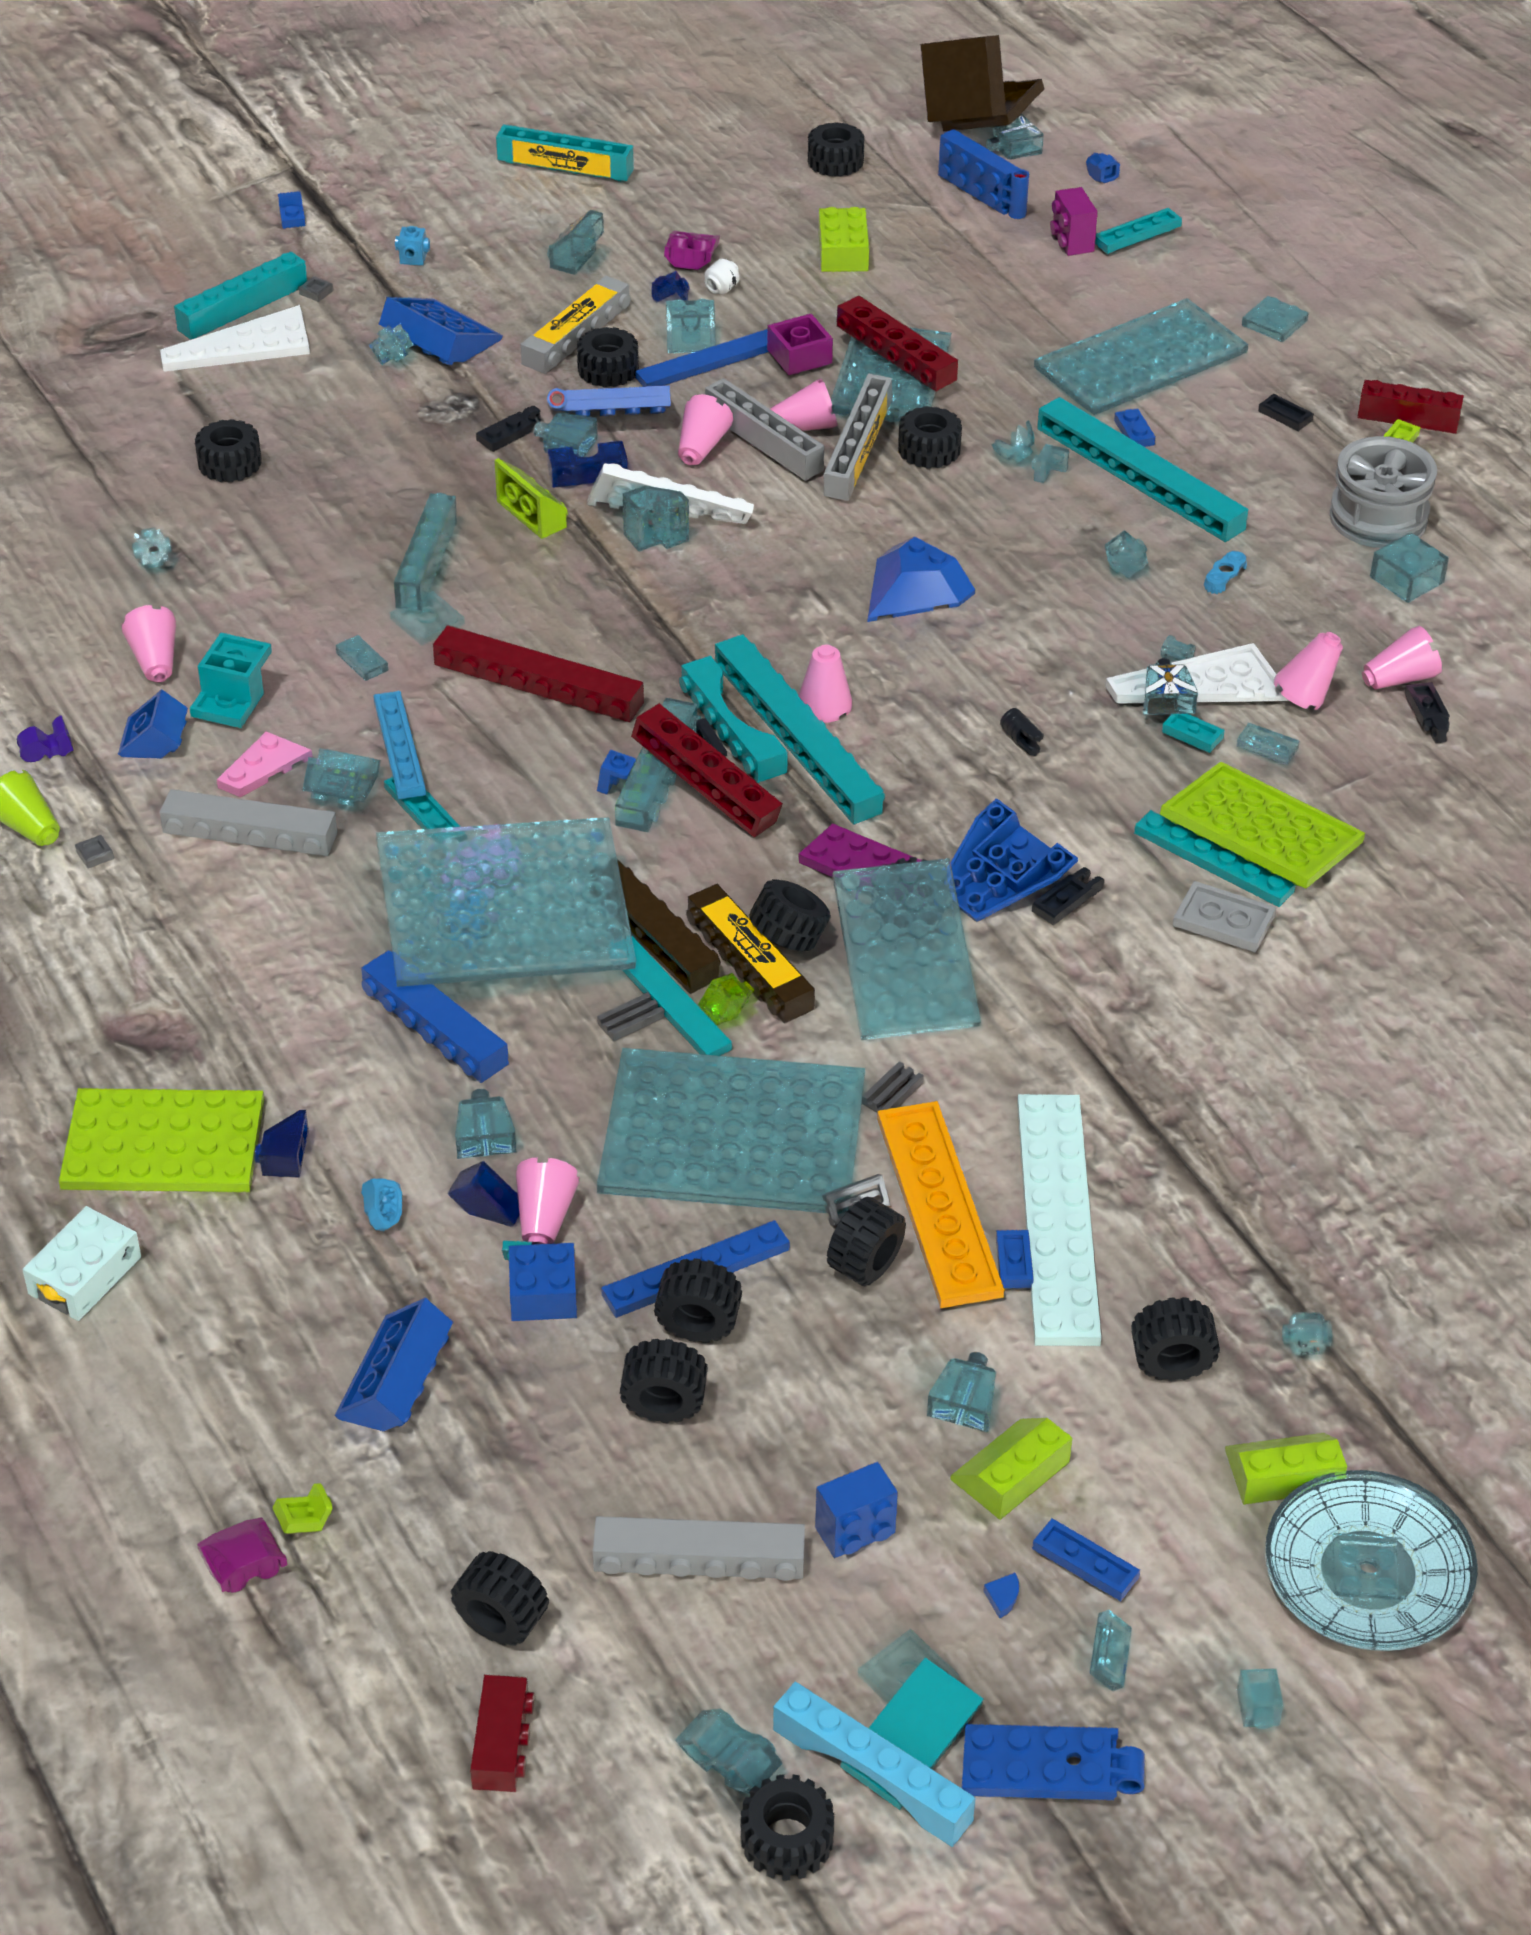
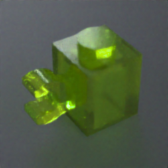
[698,973,755,1025]

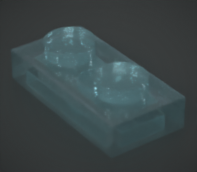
[335,635,388,681]
[1236,723,1300,765]
[1089,1610,1132,1691]

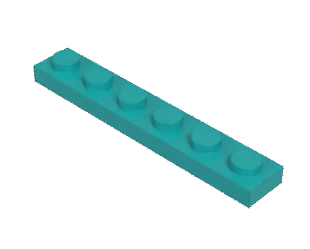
[1134,810,1296,907]

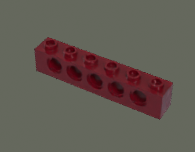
[836,295,958,392]
[631,703,783,838]

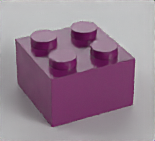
[1050,187,1098,256]
[767,313,833,375]

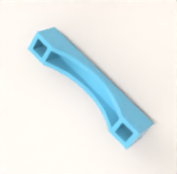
[773,1681,976,1847]

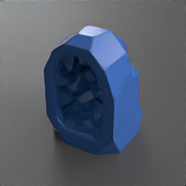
[1086,153,1120,183]

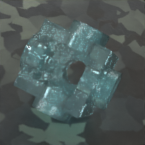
[369,324,414,365]
[132,528,172,568]
[1105,530,1148,578]

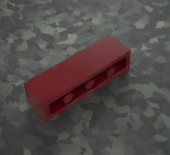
[1357,380,1464,434]

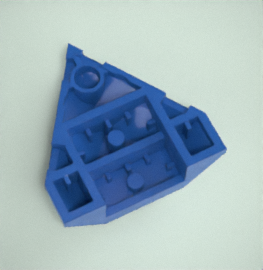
[867,537,975,622]

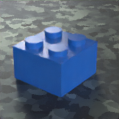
[509,1243,577,1321]
[815,1462,898,1559]

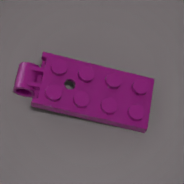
[798,823,930,911]

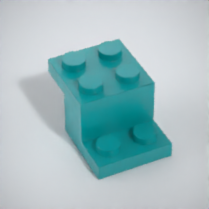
[189,633,272,728]

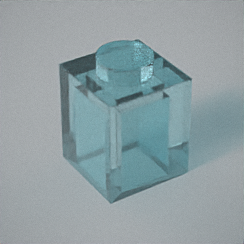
[1237,1668,1284,1729]

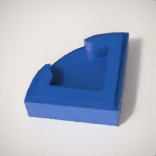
[983,1573,1019,1618]

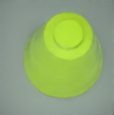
[0,770,60,846]

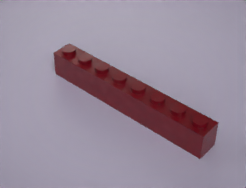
[433,625,644,722]

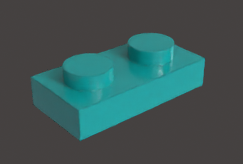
[1162,709,1225,753]

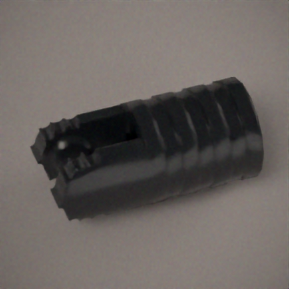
[1000,708,1044,756]

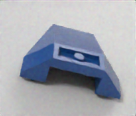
[943,798,1078,922]

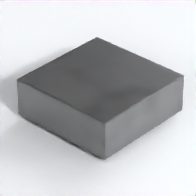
[299,277,333,302]
[75,835,114,869]

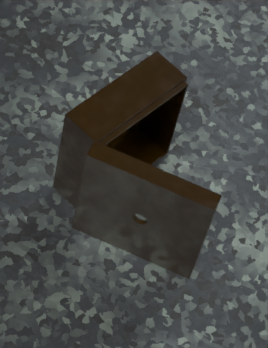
[920,35,1045,132]

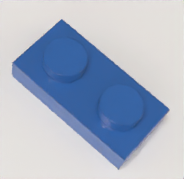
[1114,409,1156,447]
[996,1230,1034,1288]

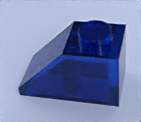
[255,1110,309,1178]
[447,1161,520,1227]

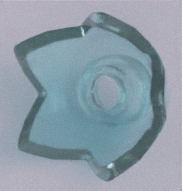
[991,420,1035,463]

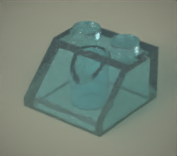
[666,299,716,353]

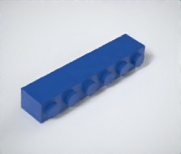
[361,950,509,1083]

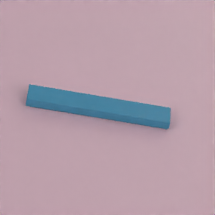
[373,691,426,799]

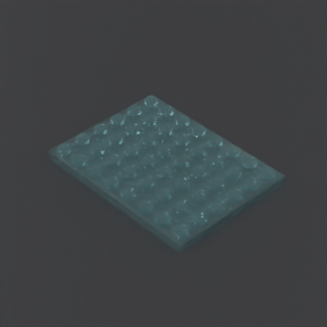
[376,817,636,987]
[597,1048,865,1214]

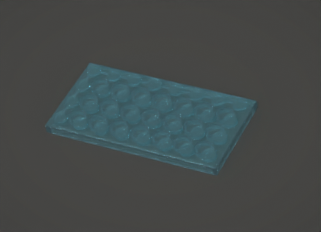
[1034,298,1249,416]

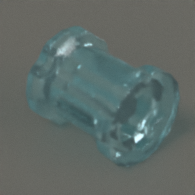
[1160,635,1196,661]

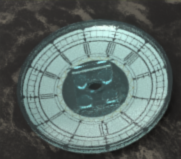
[1265,1470,1478,1651]

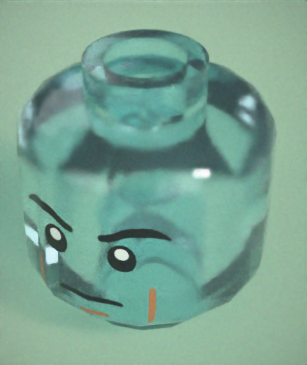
[1282,1312,1332,1355]

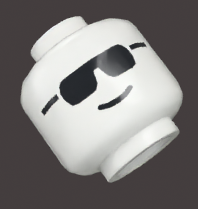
[704,259,740,295]

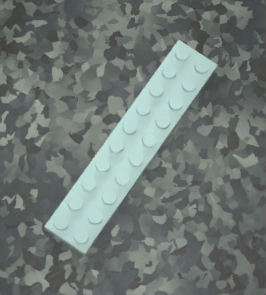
[1017,1094,1101,1346]

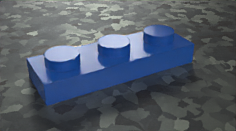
[1032,1518,1140,1601]

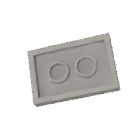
[1173,881,1277,953]

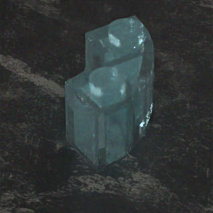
[675,1709,783,1793]

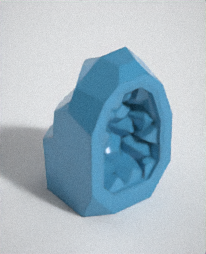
[361,1178,402,1231]

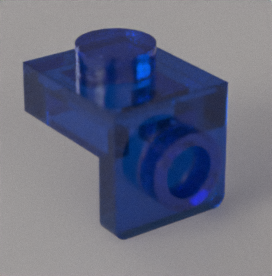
[651,271,690,303]

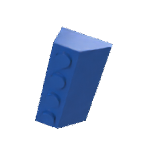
[334,1297,453,1432]

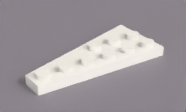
[160,305,310,372]
[1105,643,1289,703]

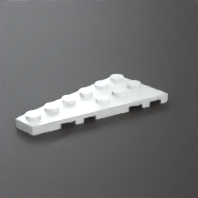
[587,463,754,524]

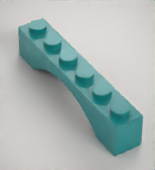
[679,655,788,783]

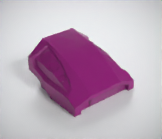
[664,231,720,270]
[197,1517,288,1593]

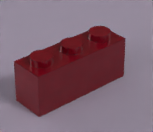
[470,1675,535,1792]

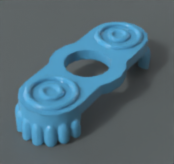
[1204,551,1247,594]

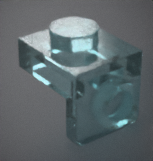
[1031,444,1069,483]

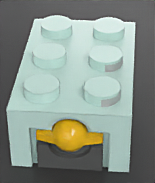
[22,1206,141,1321]

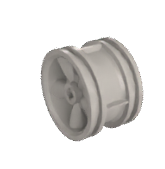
[1329,436,1437,548]

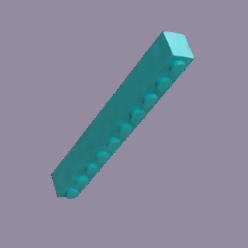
[1037,397,1249,543]
[715,634,885,825]

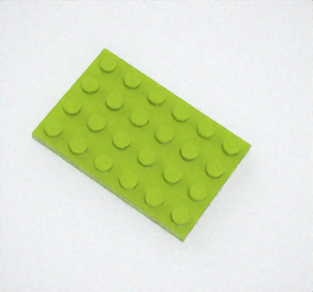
[1160,762,1365,889]
[59,1088,264,1192]

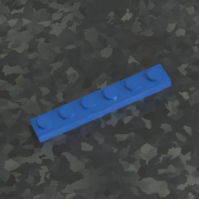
[601,1220,790,1318]

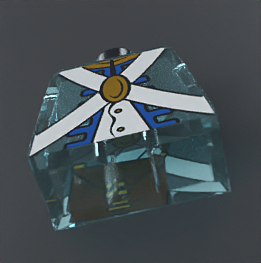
[1143,658,1198,715]

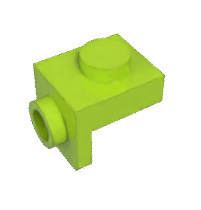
[272,1483,332,1534]

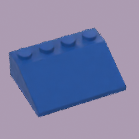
[379,297,503,365]

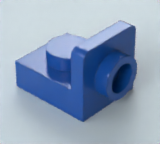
[278,191,306,229]
[597,750,636,795]

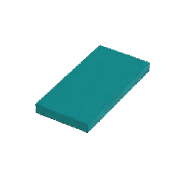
[840,1658,984,1810]

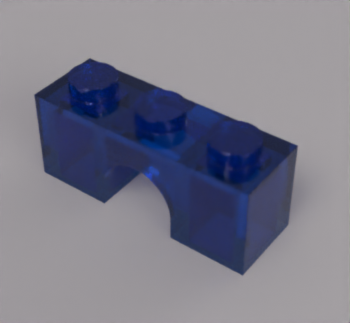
[547,441,628,488]

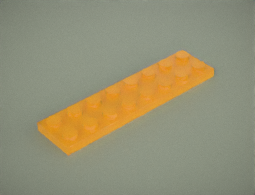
[877,1101,1004,1308]

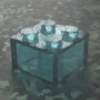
[1370,532,1449,603]

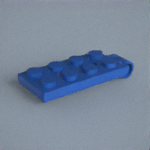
[962,1724,1145,1800]

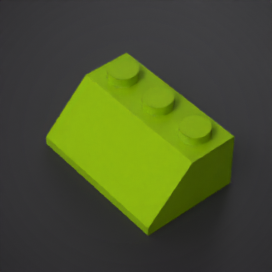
[494,458,568,539]
[950,1418,1073,1520]
[1225,1433,1347,1505]

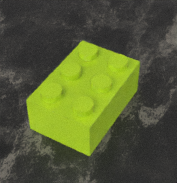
[818,207,869,272]

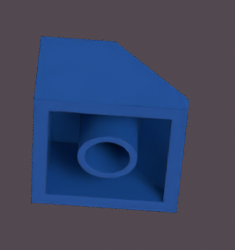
[118,689,188,759]

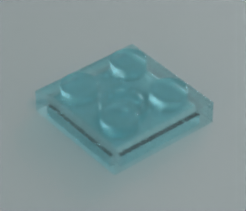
[1242,296,1309,342]

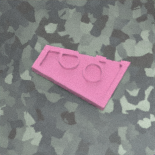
[217,731,313,797]

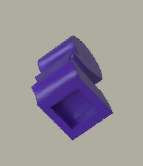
[16,715,74,762]

